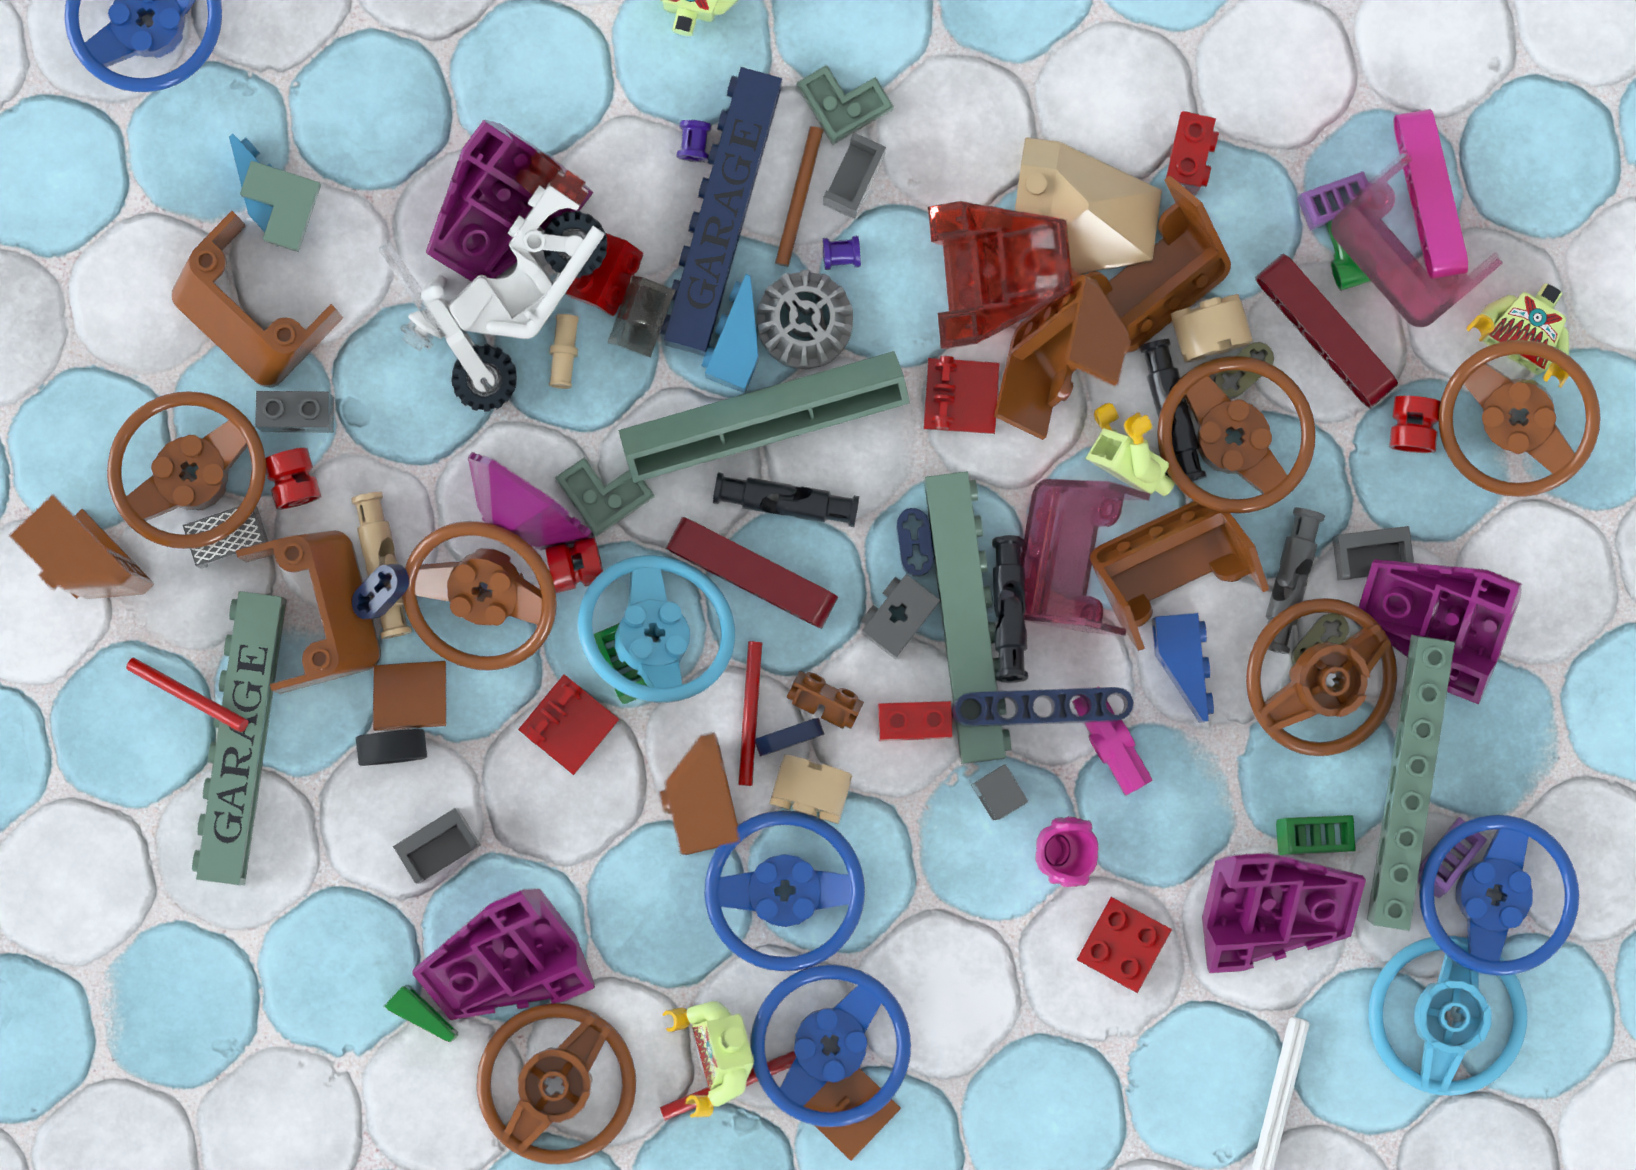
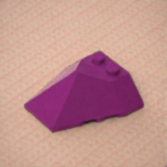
[426,120,594,282]
[468,452,594,550]
[1354,559,1522,705]
[1202,853,1366,973]
[413,889,595,1020]

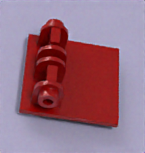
[924,356,1000,434]
[518,674,620,775]
[1077,897,1172,993]

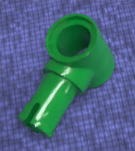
[1326,216,1376,291]

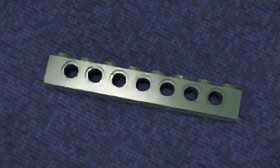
[1367,635,1455,931]

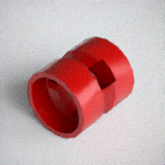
[1389,396,1441,453]
[265,448,322,510]
[545,537,603,593]

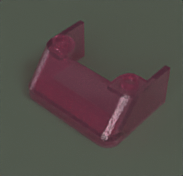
[1331,149,1503,327]
[1014,479,1150,636]

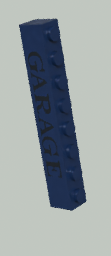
[659,67,782,356]

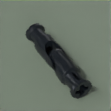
[1139,338,1207,482]
[713,472,860,527]
[992,535,1028,683]

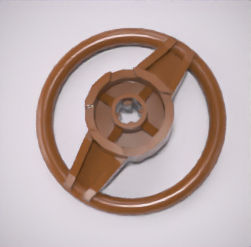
[1438,340,1601,497]
[1157,356,1316,514]
[107,391,266,549]
[402,521,557,671]
[1246,598,1397,756]
[476,1003,636,1165]

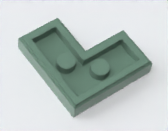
[796,65,894,145]
[240,161,321,252]
[555,457,655,537]

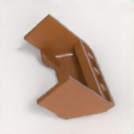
[1058,175,1231,353]
[171,211,343,388]
[994,274,1131,440]
[9,494,154,599]
[1090,501,1269,651]
[236,530,381,694]
[659,732,742,855]

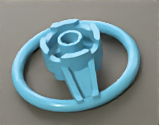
[578,555,735,703]
[1368,935,1527,1096]

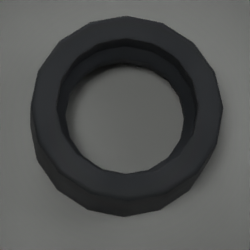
[356,729,427,766]

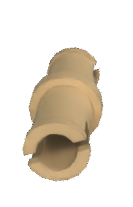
[549,314,579,389]

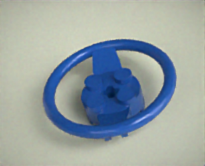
[64,0,222,92]
[704,810,865,972]
[1419,815,1579,976]
[750,965,911,1127]

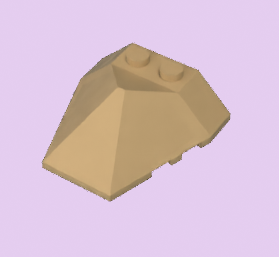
[1006,138,1162,282]

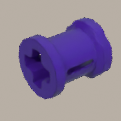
[676,120,712,162]
[822,236,861,270]

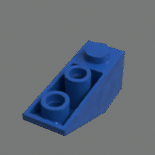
[1151,613,1214,723]

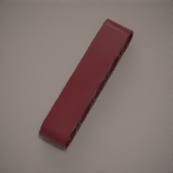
[1255,254,1398,408]
[666,517,838,629]

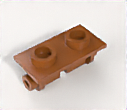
[786,671,864,729]

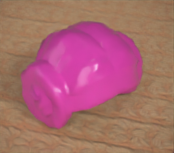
[1035,816,1098,887]

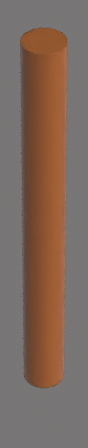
[775,126,824,267]

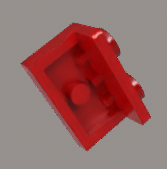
[1166,111,1219,196]
[565,233,643,316]

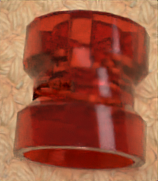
[515,150,565,195]

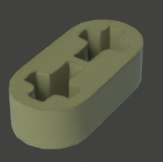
[1214,342,1274,399]
[1291,613,1349,665]

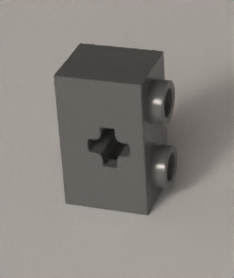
[255,391,334,433]
[860,574,940,659]

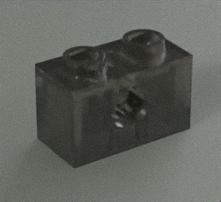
[607,276,675,358]

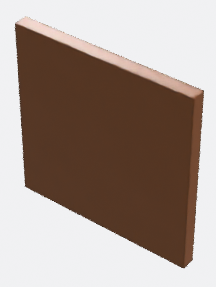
[373,661,446,731]
[804,1068,901,1161]

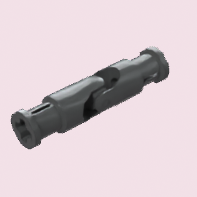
[1266,507,1325,654]

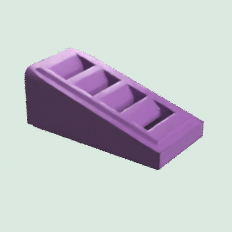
[1297,171,1377,231]
[1417,817,1487,898]

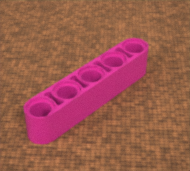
[1394,109,1468,279]

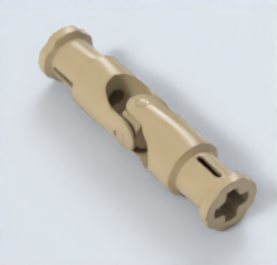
[351,492,412,639]

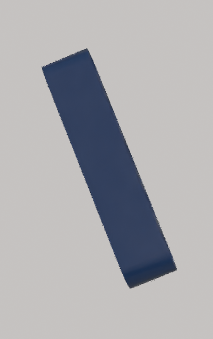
[952,687,1134,727]

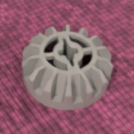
[757,270,853,369]

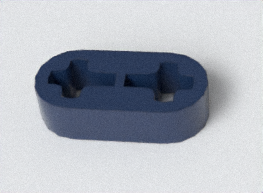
[896,508,934,577]
[352,564,409,619]
[754,717,825,757]

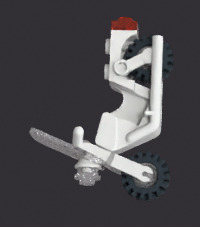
[379,170,607,412]

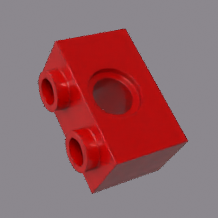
[877,701,953,741]

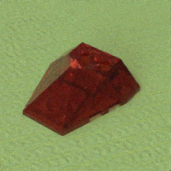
[928,201,1073,349]

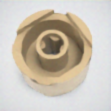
[1171,294,1253,363]
[769,755,852,824]

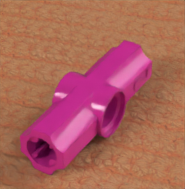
[1071,686,1153,796]

